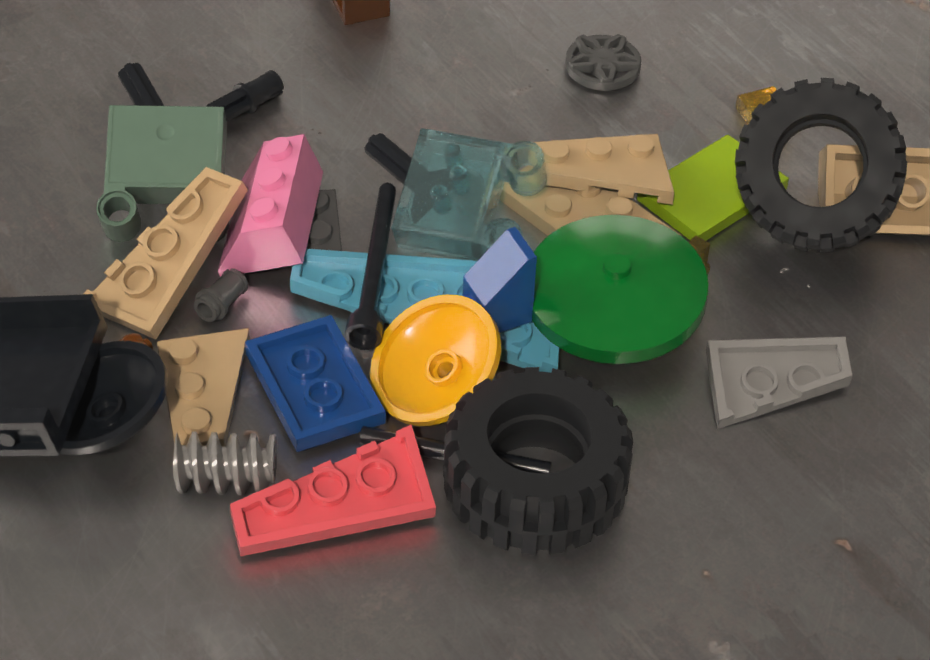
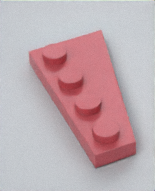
[230,424,436,557]

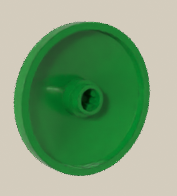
[532,215,708,364]

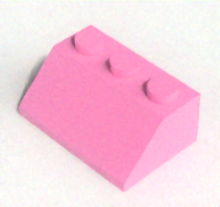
[217,134,323,277]

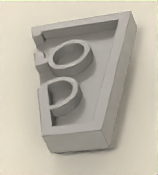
[706,337,853,430]

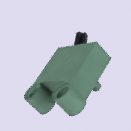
[96,62,229,242]

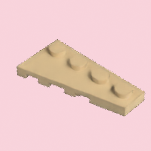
[83,167,248,340]

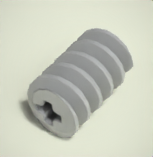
[173,431,277,495]

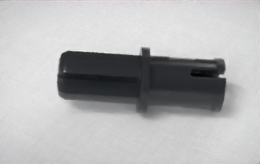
[206,70,284,121]

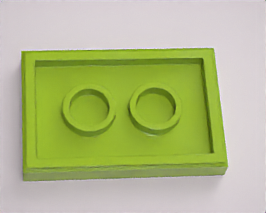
[637,134,789,246]

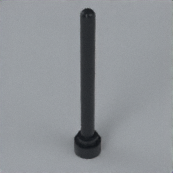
[344,182,396,350]

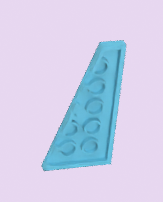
[290,248,559,373]

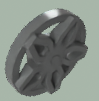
[565,34,641,91]

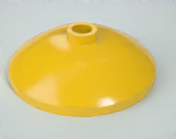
[370,294,501,426]

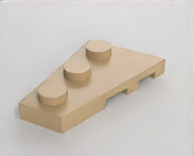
[530,134,674,205]
[157,328,250,446]

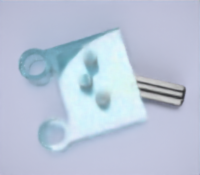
[364,128,547,261]

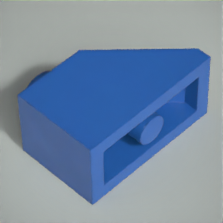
[463,227,537,333]

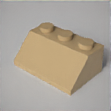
[818,144,930,236]

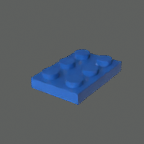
[245,315,386,452]

